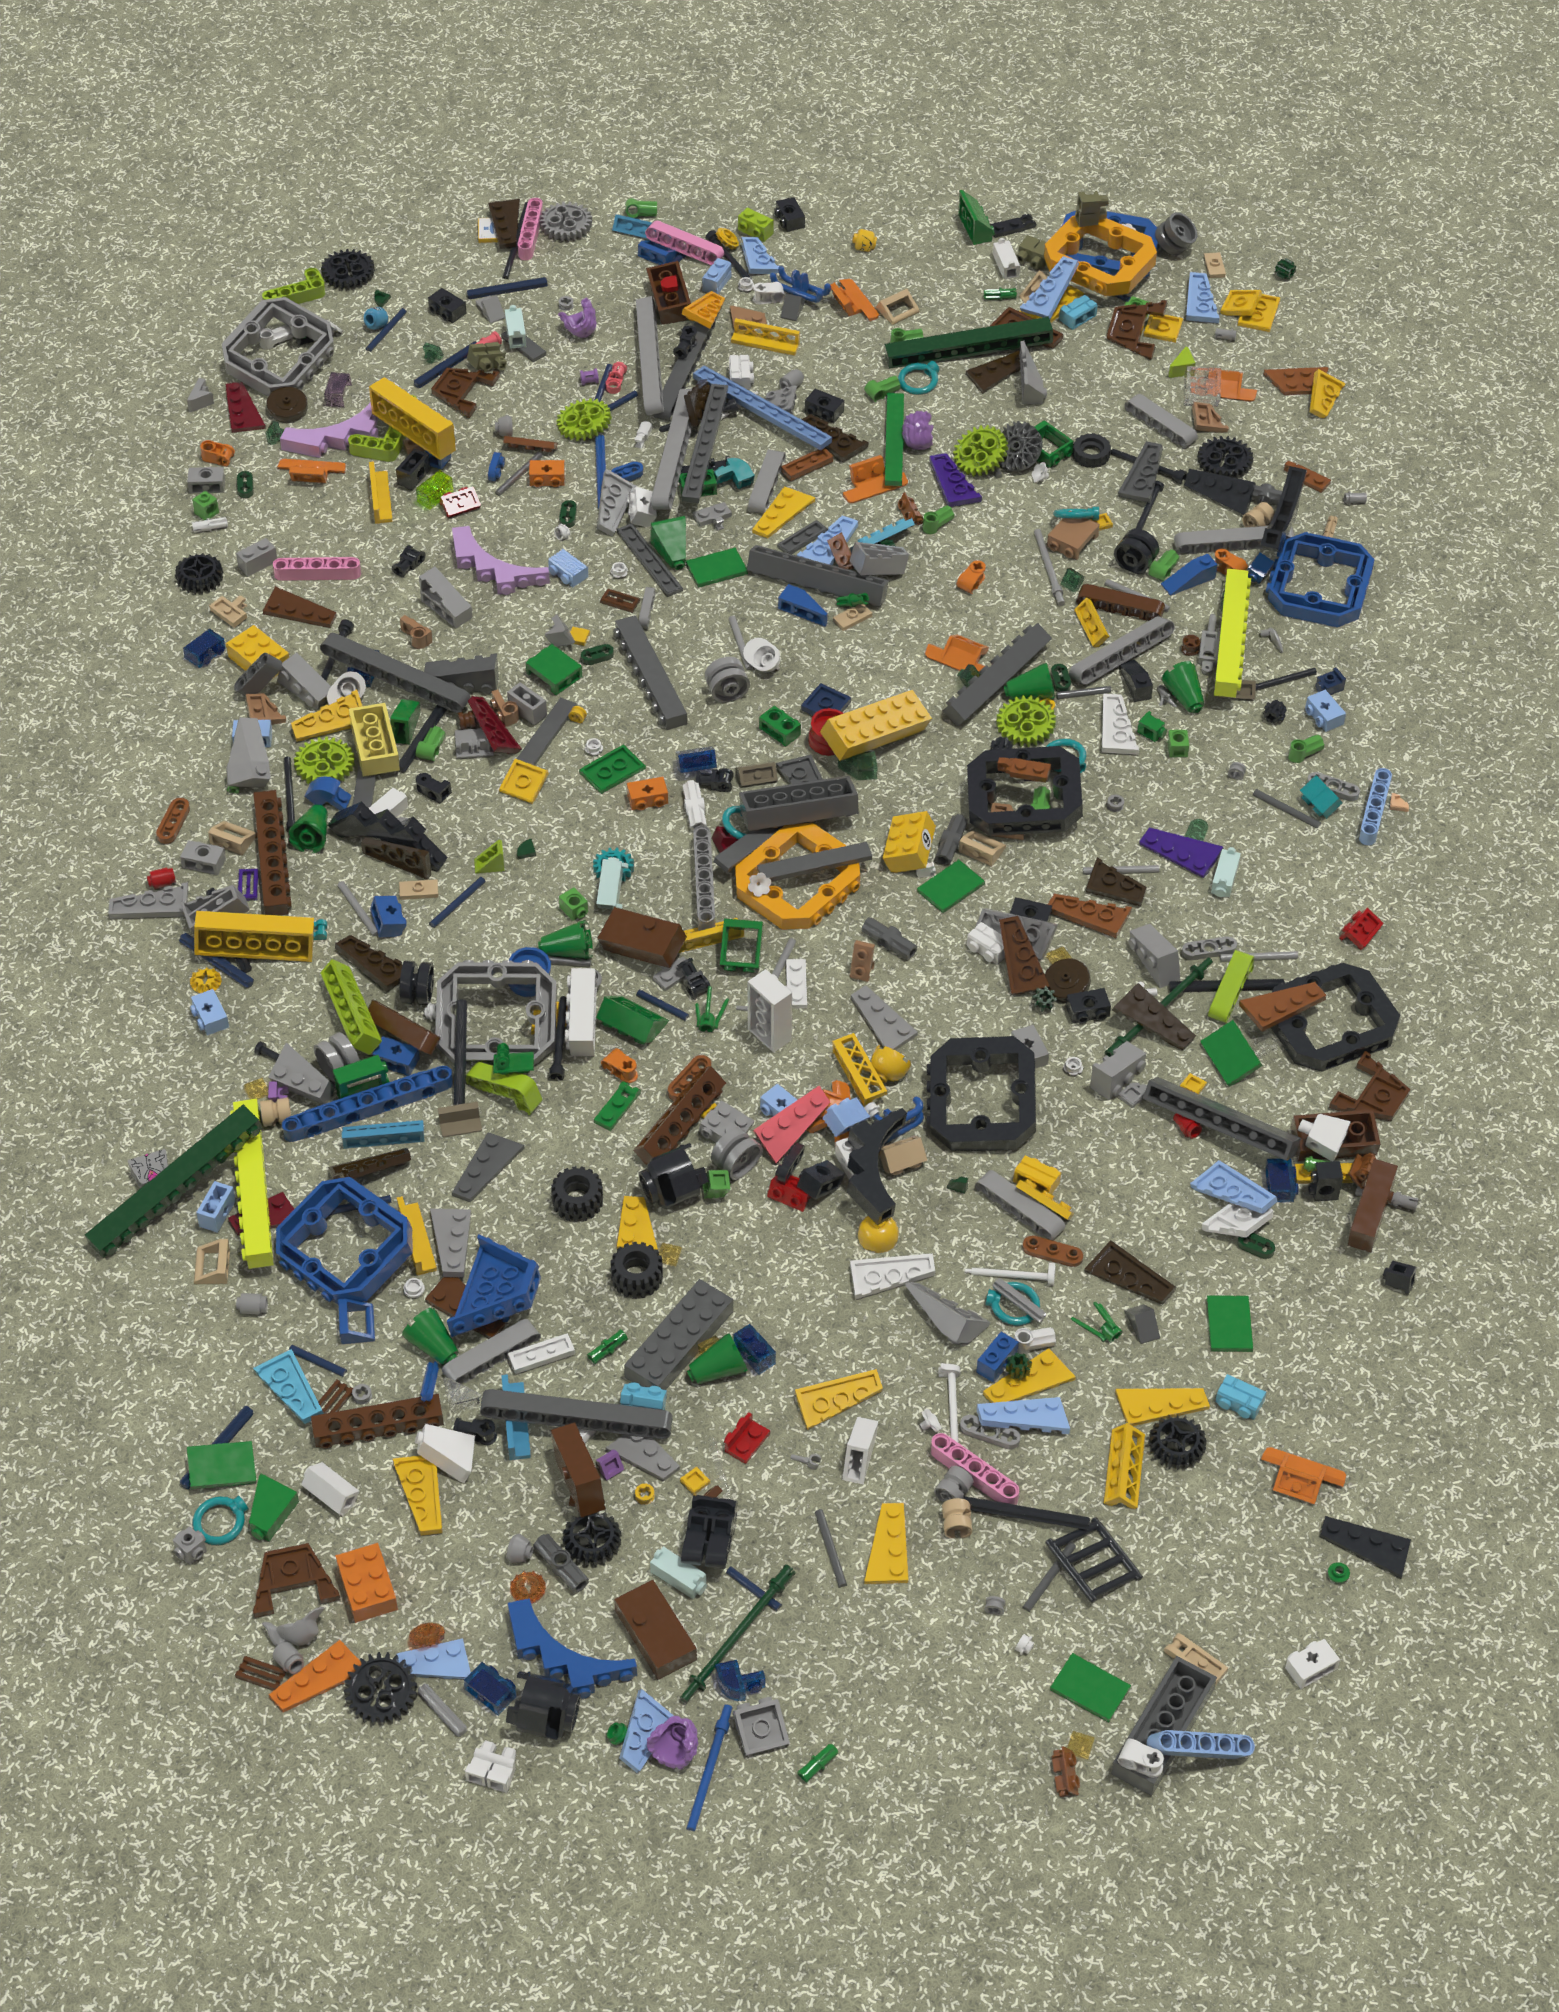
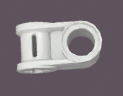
[753,282,785,304]
[1118,1739,1164,1778]

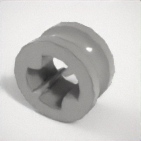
[559,296,574,311]
[1228,762,1246,780]
[1107,794,1124,812]
[352,1384,372,1404]
[984,1596,1005,1615]

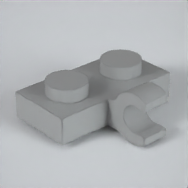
[693,502,732,531]
[653,957,686,991]

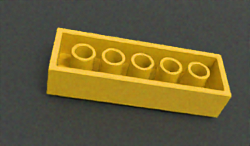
[369,377,456,460]
[820,690,932,761]
[194,911,314,962]

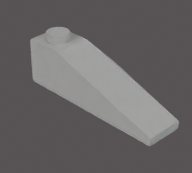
[1020,341,1047,404]
[226,717,271,788]
[905,1282,991,1345]

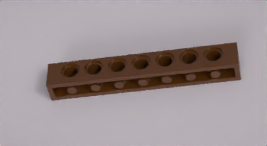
[254,790,292,916]

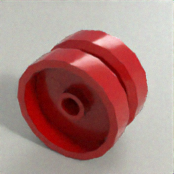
[808,708,844,756]

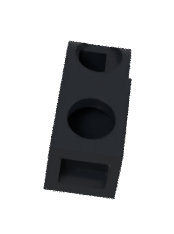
[415,773,452,804]

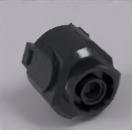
[638,1143,709,1209]
[506,1671,581,1740]

